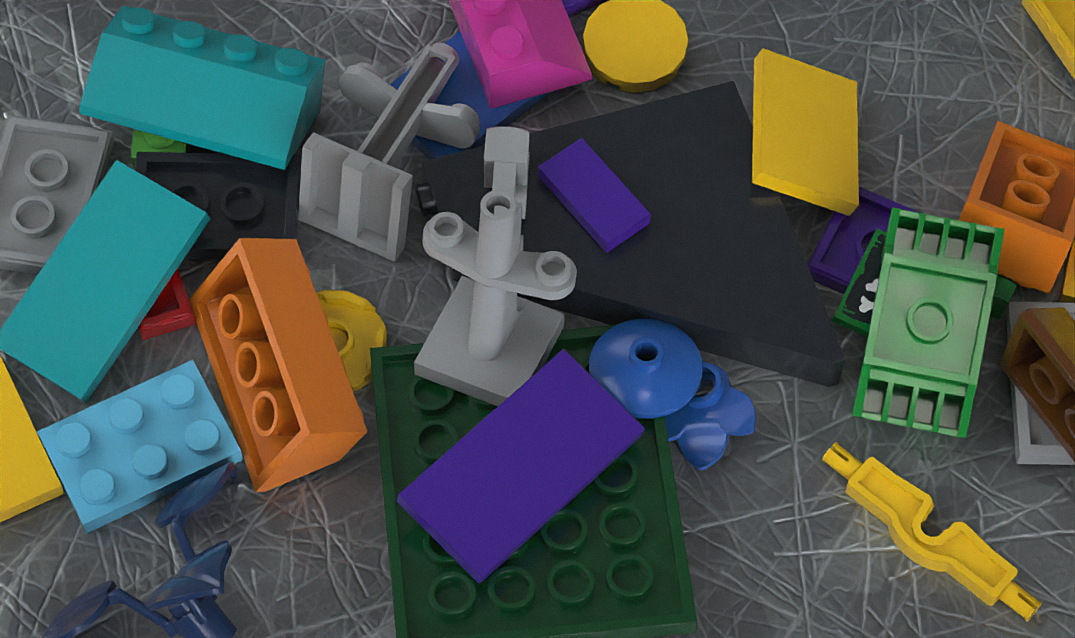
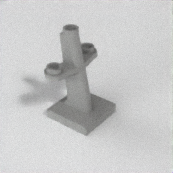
[298,43,480,262]
[414,190,577,406]

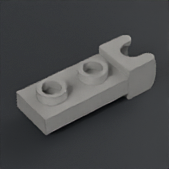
[484,126,530,251]

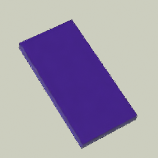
[397,349,645,584]

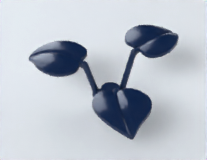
[42,462,237,638]

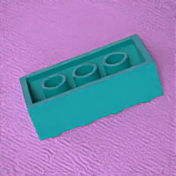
[79,5,325,170]

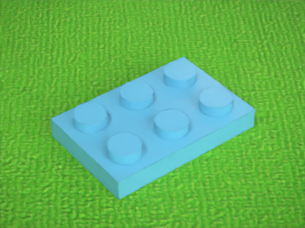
[37,360,243,534]

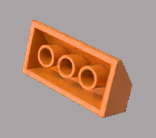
[189,238,368,492]

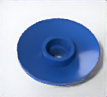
[589,319,703,418]

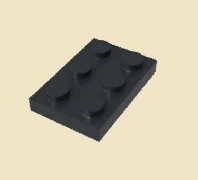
[135,152,301,260]

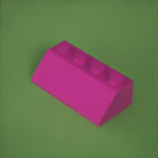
[448,0,592,109]

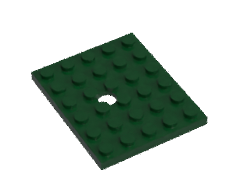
[370,325,697,638]

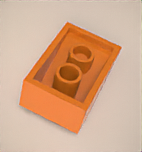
[958,120,1075,294]

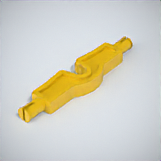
[822,442,1042,622]

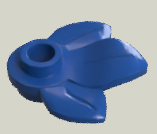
[665,362,756,470]

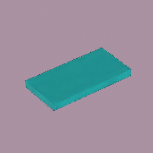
[0,160,211,404]

